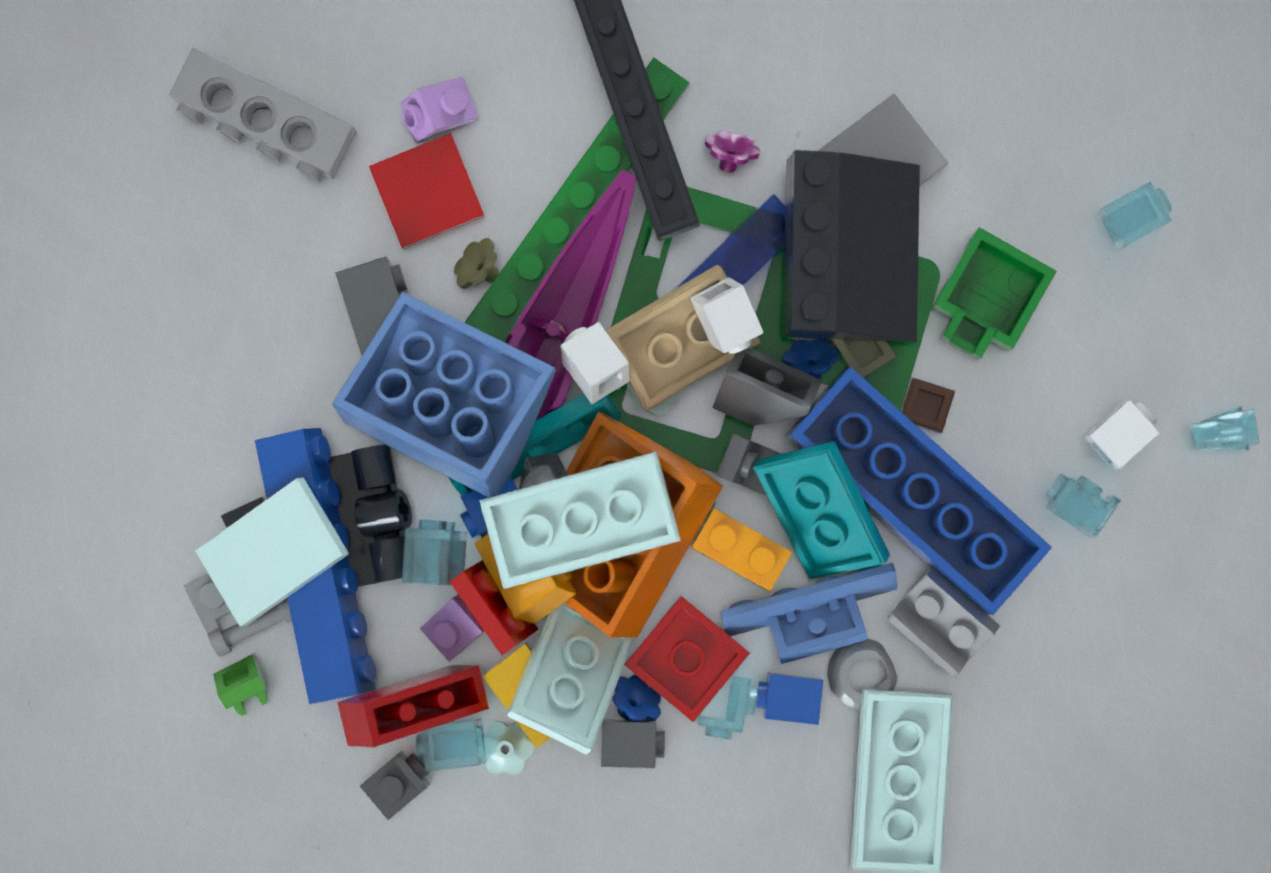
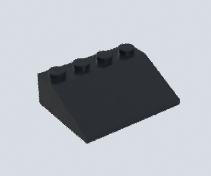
[782,150,920,343]

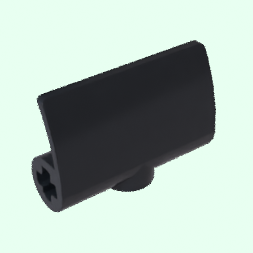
[328,444,416,587]

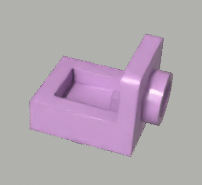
[401,77,479,143]
[420,594,484,662]

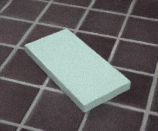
[480,452,681,589]
[850,689,953,873]

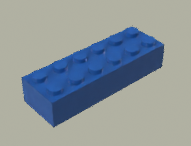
[785,367,1052,615]

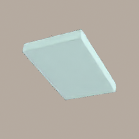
[195,478,349,627]
[506,602,634,754]

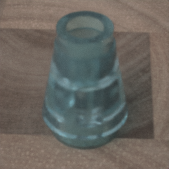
[1192,406,1260,450]

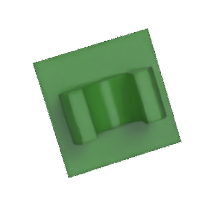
[213,654,268,716]

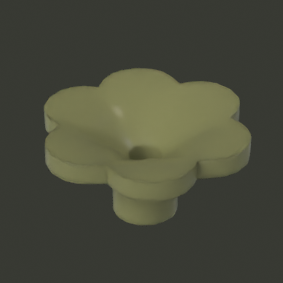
[454,238,499,289]

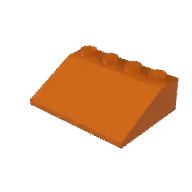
[562,412,723,638]

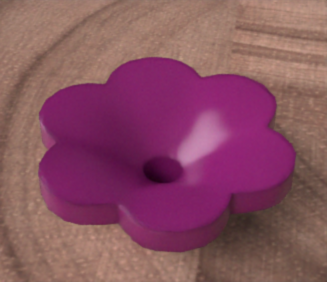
[705,130,760,173]

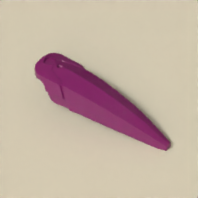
[505,170,637,421]

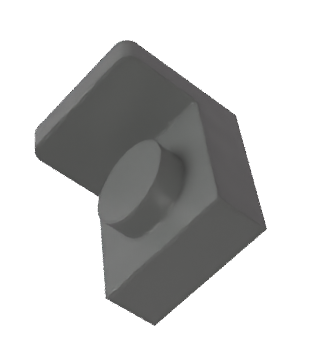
[716,434,781,495]
[360,751,430,820]

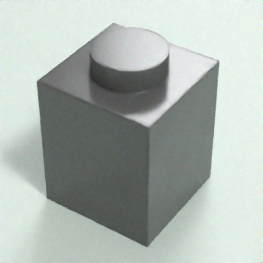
[601,719,665,768]

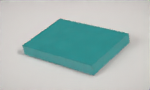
[753,442,890,579]

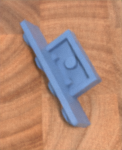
[721,563,898,664]

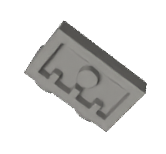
[888,567,1000,677]

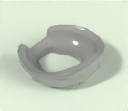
[827,639,898,710]

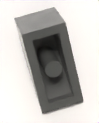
[335,256,407,356]
[712,348,823,426]

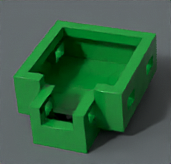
[931,227,1057,360]

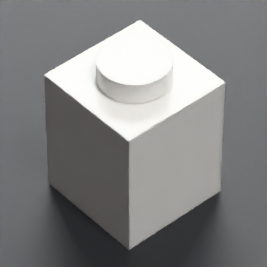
[690,278,764,354]
[561,322,630,404]
[1083,400,1160,471]

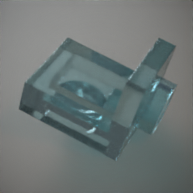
[697,675,758,739]

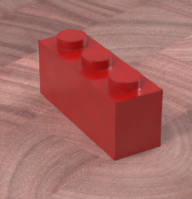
[337,665,489,747]

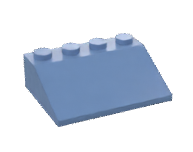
[332,292,556,498]

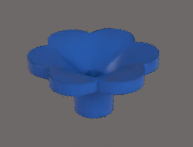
[782,339,840,379]
[612,675,661,722]

